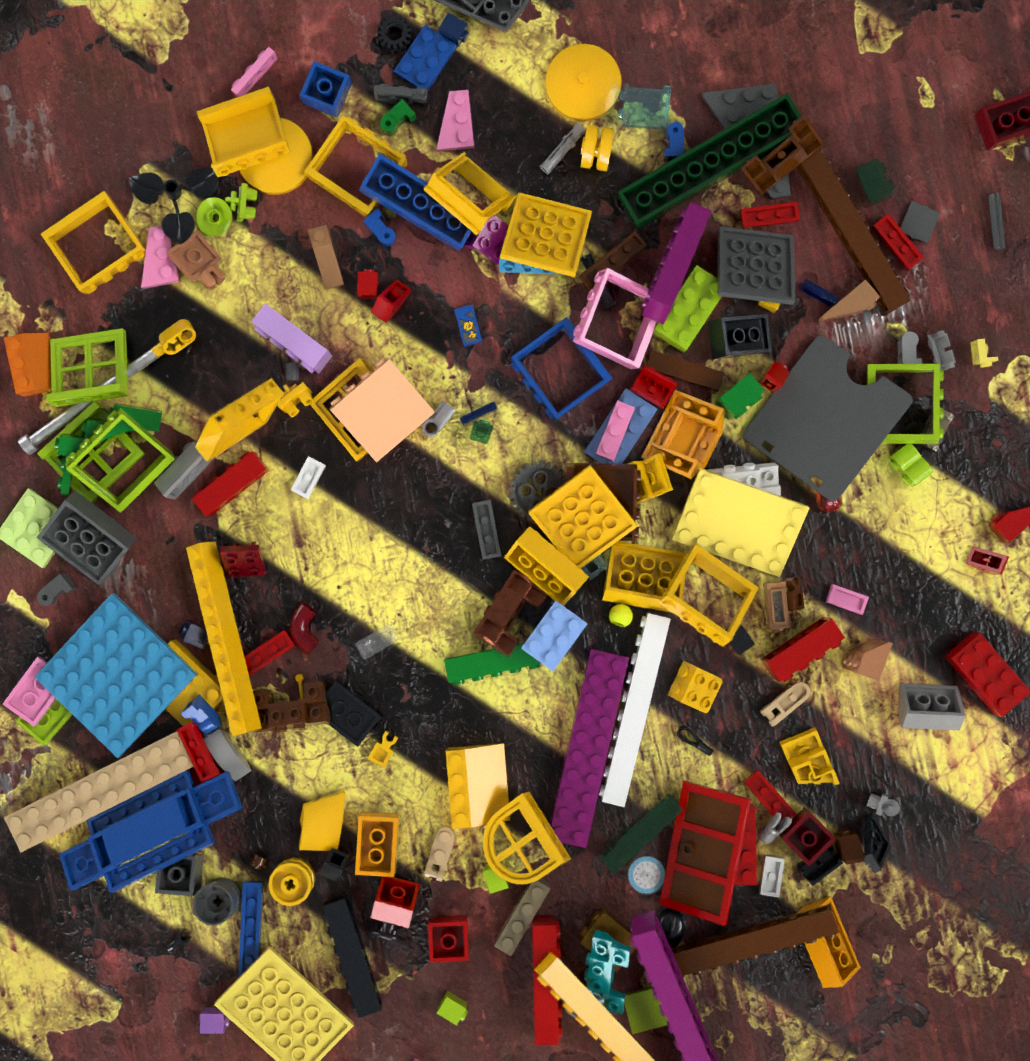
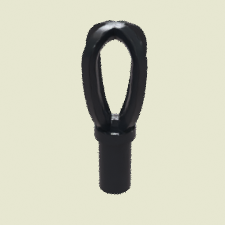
[676,725,714,756]

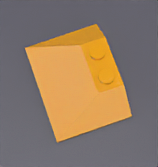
[641,390,725,479]

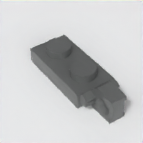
[374,84,428,104]

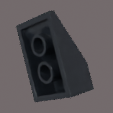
[708,314,772,359]

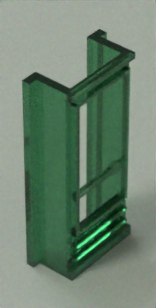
[599,793,683,874]

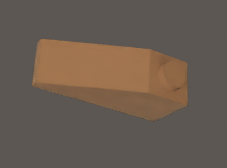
[308,225,344,290]
[818,280,880,323]

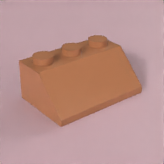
[842,639,893,681]

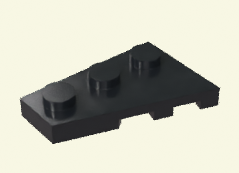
[864,812,891,874]

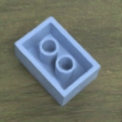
[521,601,587,671]

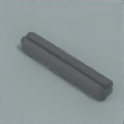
[989,193,1005,250]

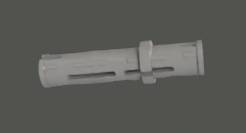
[539,123,586,175]

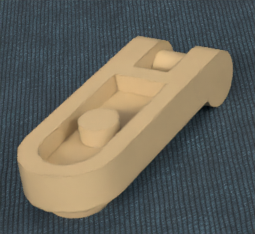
[760,681,811,727]
[423,826,455,882]

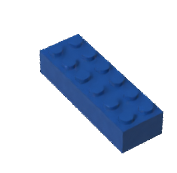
[359,153,471,251]

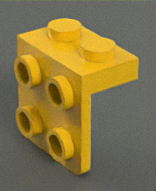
[668,661,723,713]

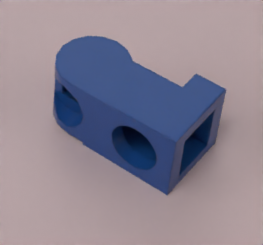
[663,122,684,162]
[363,208,396,247]
[181,695,221,734]

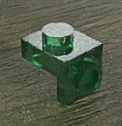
[470,419,493,444]

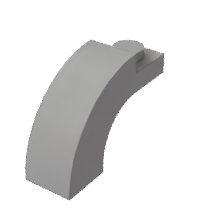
[202,723,252,781]

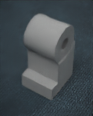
[897,331,922,364]

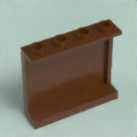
[566,463,641,544]

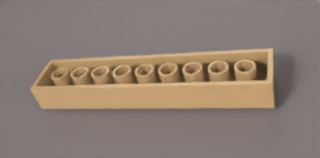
[4,732,194,852]

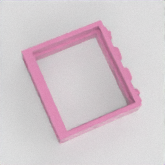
[573,268,657,369]

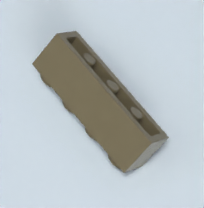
[494,878,551,956]

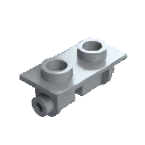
[927,330,956,371]

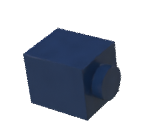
[438,12,470,47]

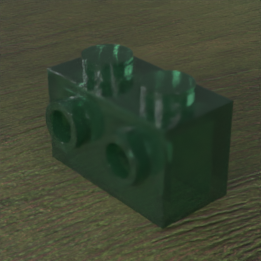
[856,158,895,207]

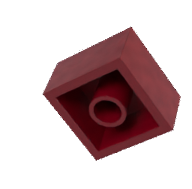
[779,807,837,866]

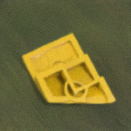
[628,454,673,504]
[779,727,840,785]
[298,790,345,851]

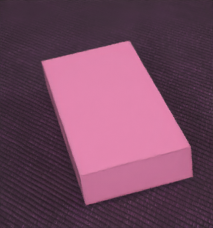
[825,584,869,615]

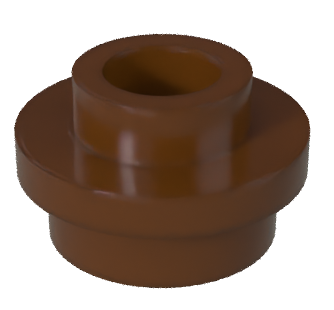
[249,854,268,870]

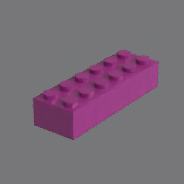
[642,202,712,324]

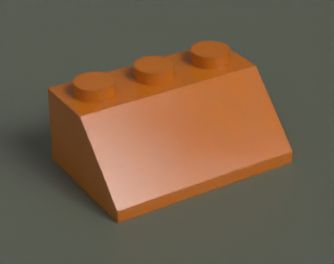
[4,333,52,397]

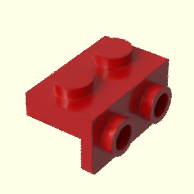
[630,365,678,409]

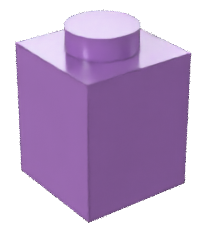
[200,1007,231,1034]

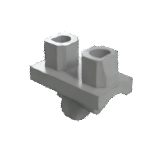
[867,793,900,816]

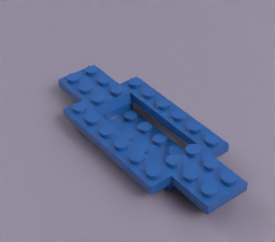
[59,770,242,893]

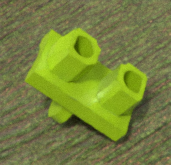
[225,183,257,222]

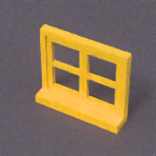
[310,358,373,461]

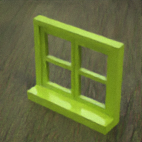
[46,328,128,407]
[37,401,146,503]

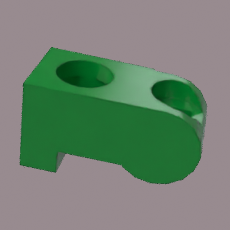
[380,99,417,136]

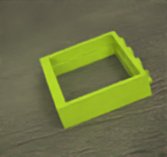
[867,364,944,444]
[66,408,175,513]

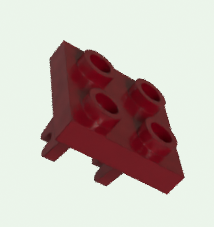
[220,541,266,577]

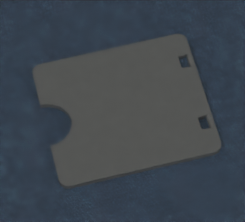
[743,336,912,501]

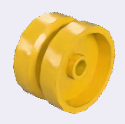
[580,124,614,172]
[269,857,315,906]

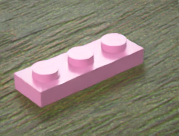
[231,47,278,98]
[596,400,635,461]

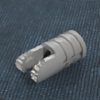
[758,812,792,844]

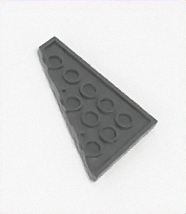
[702,84,791,200]

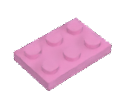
[3,656,56,727]

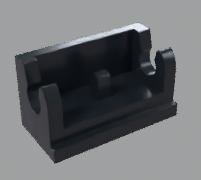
[797,846,843,886]

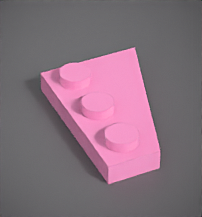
[436,90,474,152]
[141,226,180,289]

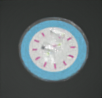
[628,856,666,895]

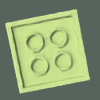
[0,488,58,568]

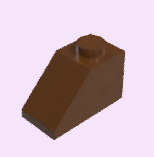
[833,828,865,865]

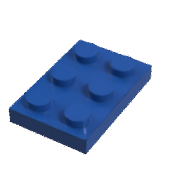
[394,24,457,92]

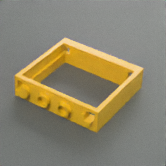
[304,116,408,218]
[41,191,146,294]
[195,378,284,462]
[659,544,759,647]

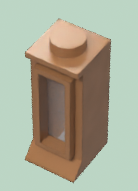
[763,581,790,633]

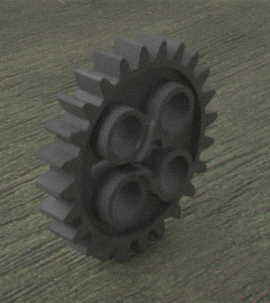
[507,460,566,522]

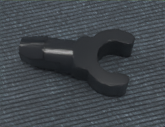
[166,928,192,951]

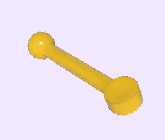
[295,674,304,700]

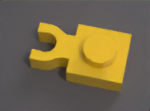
[368,731,399,768]

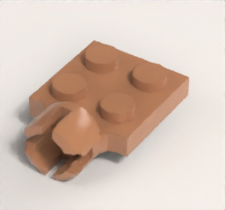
[167,230,225,290]

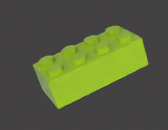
[653,265,721,353]

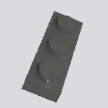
[472,500,501,560]

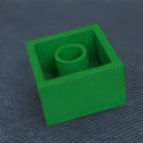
[714,373,765,420]

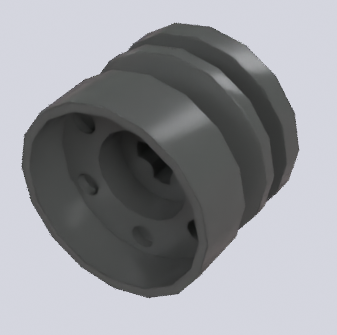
[193,878,242,926]

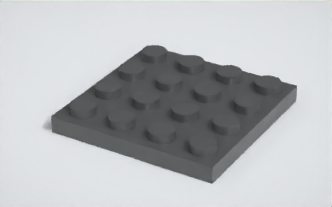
[717,226,796,305]

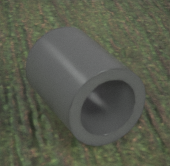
[285,363,299,382]

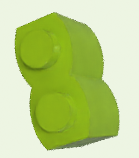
[888,444,934,487]

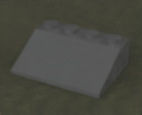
[37,490,138,585]

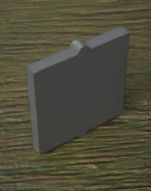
[900,201,940,244]

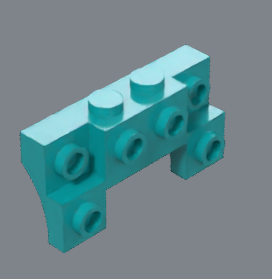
[584,930,631,1014]

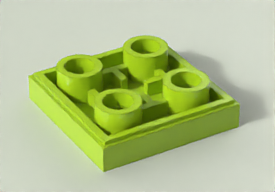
[624,986,668,1034]

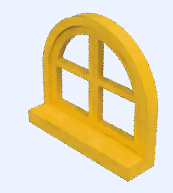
[483,792,571,884]

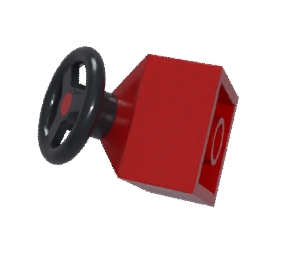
[368,876,420,943]

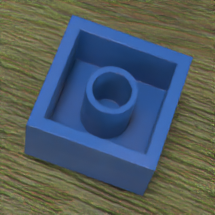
[299,61,352,118]

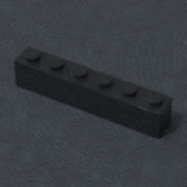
[321,894,383,1018]

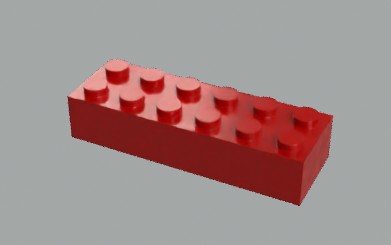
[532,915,563,1046]

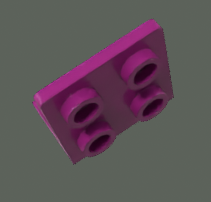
[463,215,509,265]

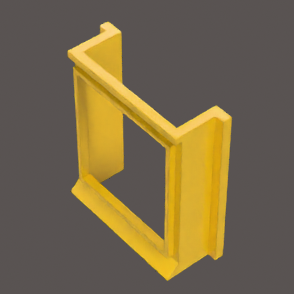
[423,152,517,235]

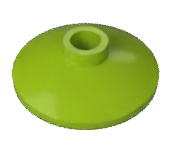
[196,197,232,237]

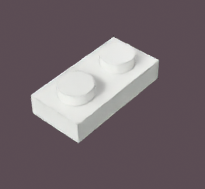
[291,456,326,499]
[759,855,785,897]

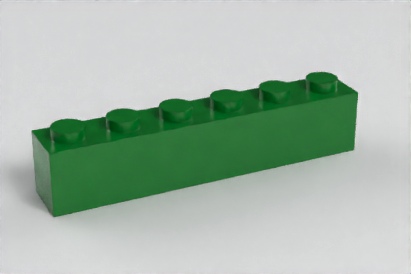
[444,642,542,685]

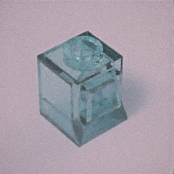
[581,555,608,581]

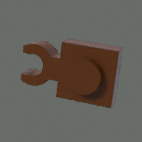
[786,576,805,611]

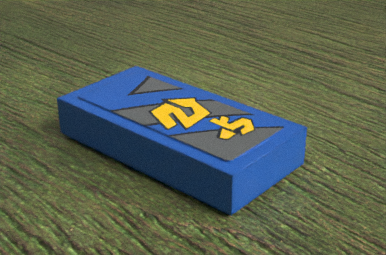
[454,304,482,347]

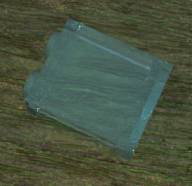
[618,83,671,130]

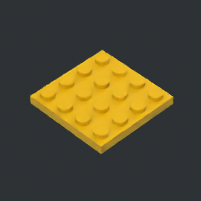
[500,192,592,277]
[528,465,638,568]

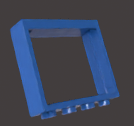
[511,317,612,421]

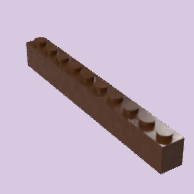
[797,147,911,315]
[643,904,839,985]

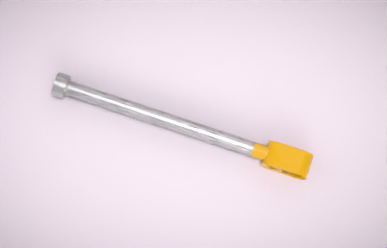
[18,319,196,455]

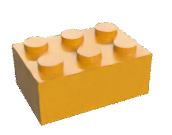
[355,812,400,877]

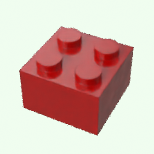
[428,915,469,963]

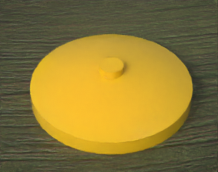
[545,44,621,121]
[239,118,313,195]

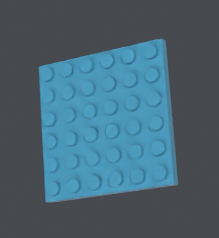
[35,593,198,758]

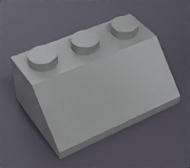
[154,441,215,500]
[898,683,966,731]

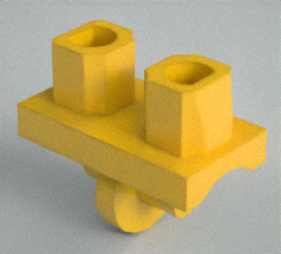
[277,382,314,417]

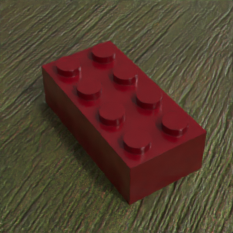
[974,92,1030,151]

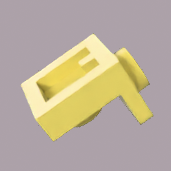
[970,339,998,368]

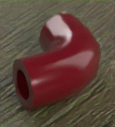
[289,601,320,655]

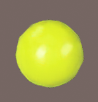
[609,604,633,627]

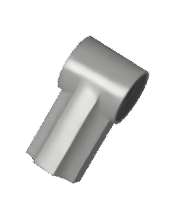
[422,401,455,438]

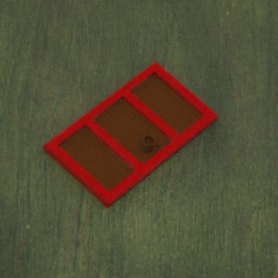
[659,780,751,926]

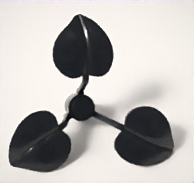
[129,168,219,244]

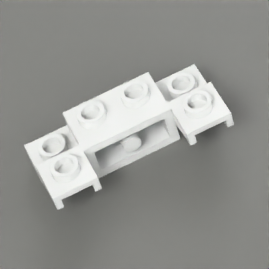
[708,462,781,496]

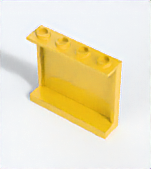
[197,87,290,177]

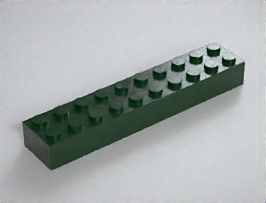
[618,93,802,230]

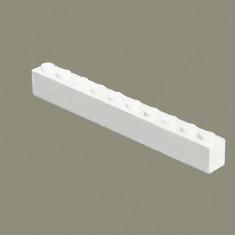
[598,613,670,807]

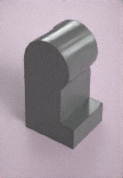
[37,573,78,606]

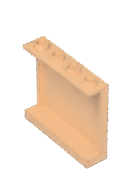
[330,358,435,462]

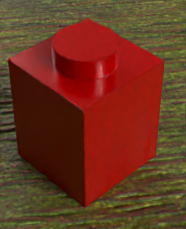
[357,269,379,299]

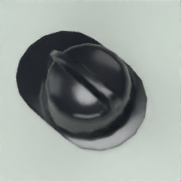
[657,906,686,948]

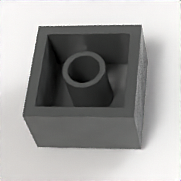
[155,853,204,896]

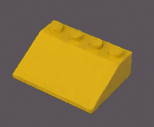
[602,541,687,613]
[166,639,223,726]
[446,743,510,829]

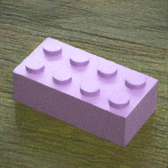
[251,303,332,374]

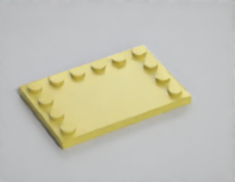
[672,468,809,577]
[214,946,354,1061]

